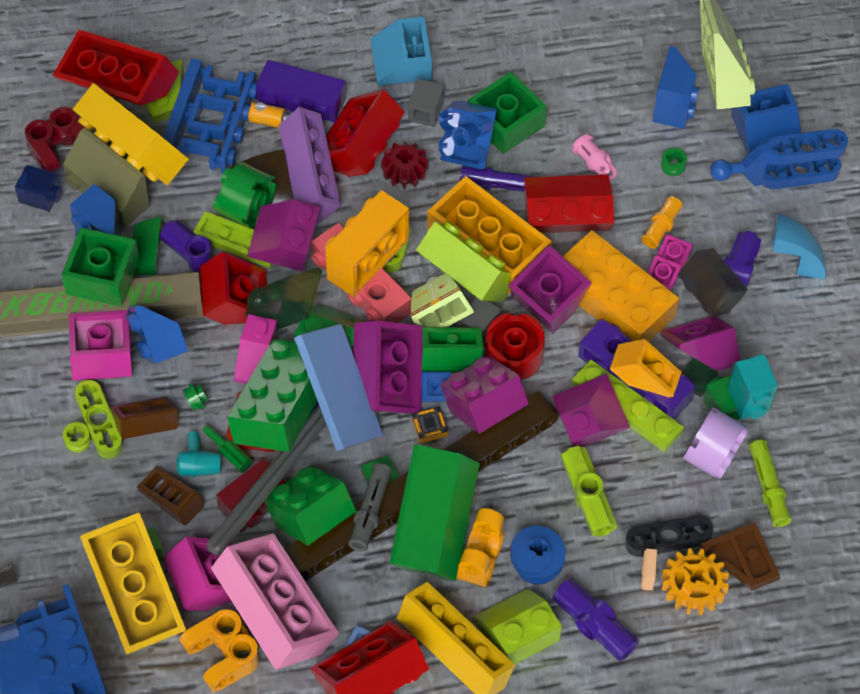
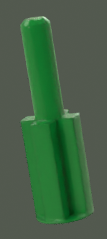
[203,425,253,473]

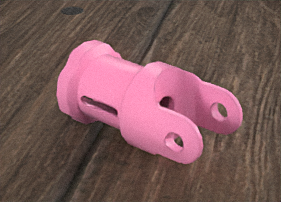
[571,134,617,180]

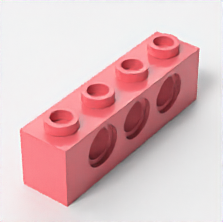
[311,223,412,323]

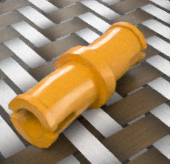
[641,196,683,249]

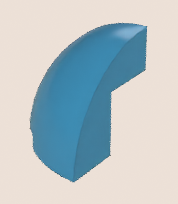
[771,214,826,279]

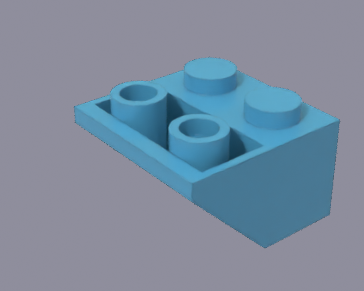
[370,17,432,86]

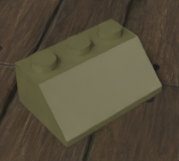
[63,127,150,228]

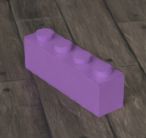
[279,107,341,223]

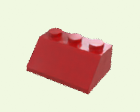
[326,90,405,177]
[523,174,615,233]
[310,621,430,694]

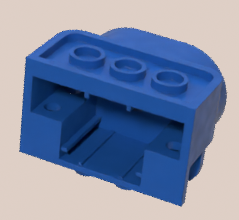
[0,584,106,694]

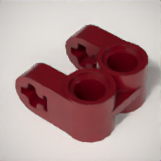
[24,107,88,176]

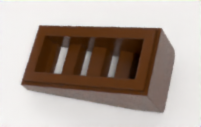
[136,466,204,526]

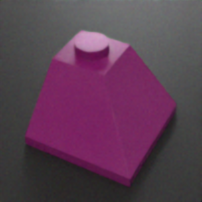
[660,315,741,370]
[552,374,630,447]

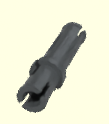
[349,463,392,551]

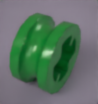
[661,148,687,176]

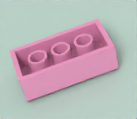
[211,533,339,670]

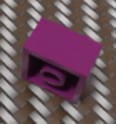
[440,355,528,434]

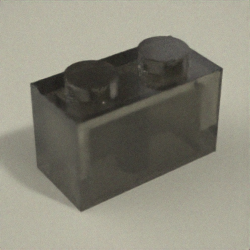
[677,248,748,317]

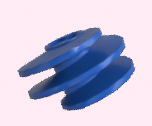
[510,526,566,585]

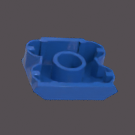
[439,101,497,169]

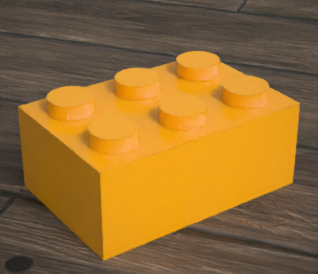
[325,190,409,297]

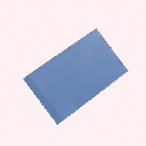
[294,324,383,451]

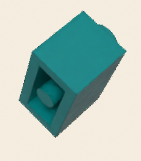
[727,354,778,420]

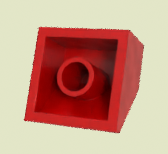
[200,251,270,325]

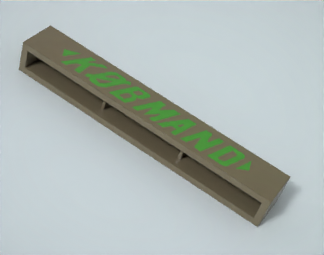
[0,272,203,338]

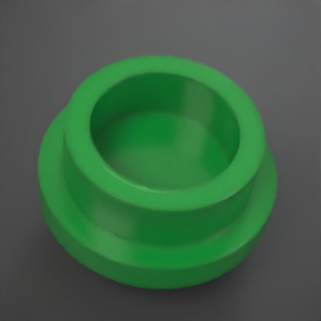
[183,382,208,411]

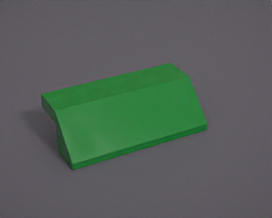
[389,445,480,581]

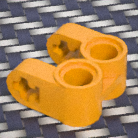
[456,508,505,588]
[179,609,259,692]

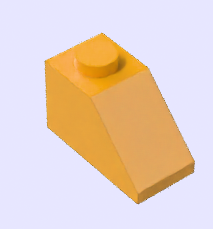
[610,339,681,397]

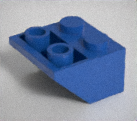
[731,84,802,155]
[70,184,121,238]
[125,305,188,364]

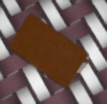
[111,397,178,439]

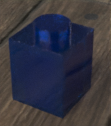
[15,165,63,212]

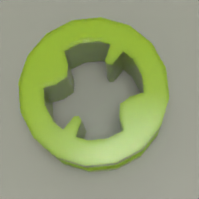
[62,422,91,453]

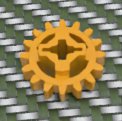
[661,548,729,615]

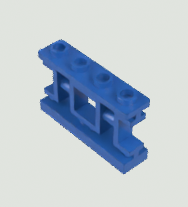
[163,58,257,174]

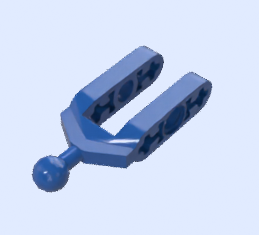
[710,129,848,189]

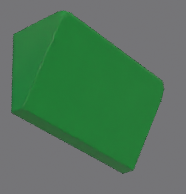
[132,217,163,275]

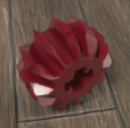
[381,140,429,189]

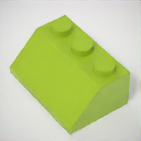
[416,221,511,303]

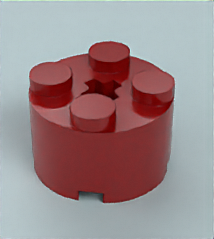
[485,313,545,381]

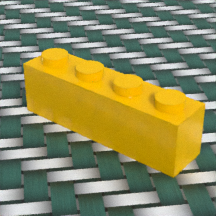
[397,582,515,694]

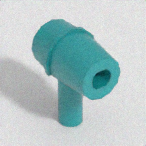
[176,431,220,478]

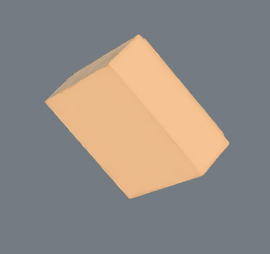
[641,549,657,591]

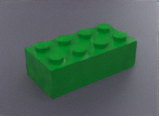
[227,339,318,452]

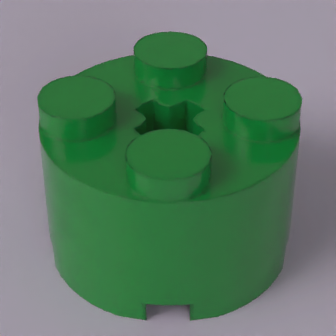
[213,162,276,228]

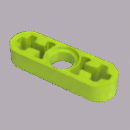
[74,380,123,459]

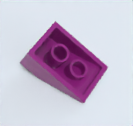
[353,320,422,414]

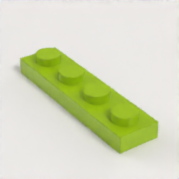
[572,360,684,452]

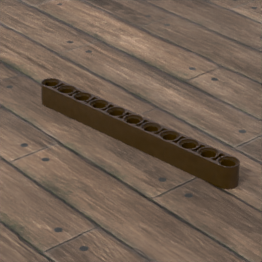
[284,391,560,581]

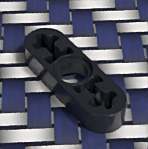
[625,515,713,557]

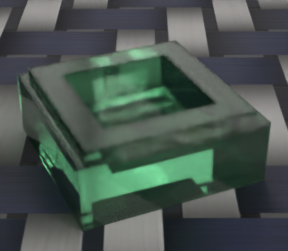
[681,358,719,398]

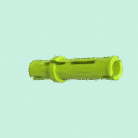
[749,439,792,527]

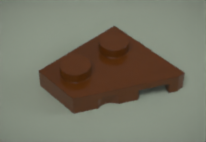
[700,522,780,591]

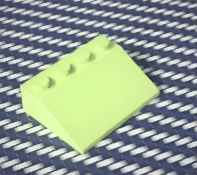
[700,0,755,109]

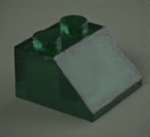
[244,268,323,330]

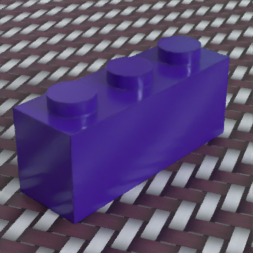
[256,60,346,122]

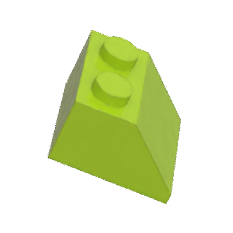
[474,588,562,664]

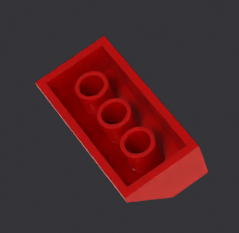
[53,29,179,106]

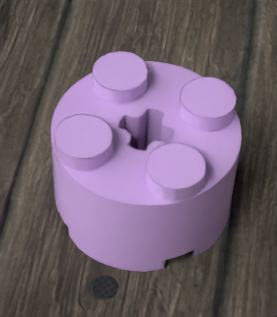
[683,407,749,479]

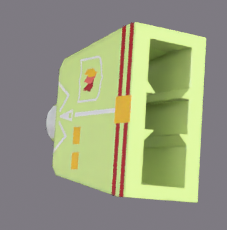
[411,273,474,328]

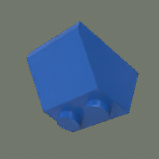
[653,46,700,129]

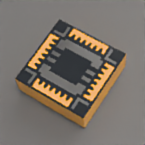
[411,406,448,444]

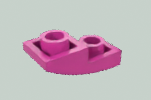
[648,234,693,292]

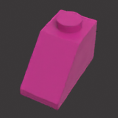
[234,314,278,384]

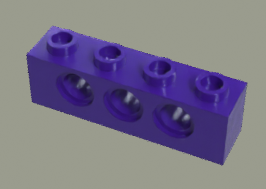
[578,319,695,420]

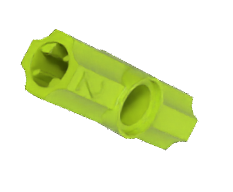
[561,445,617,537]

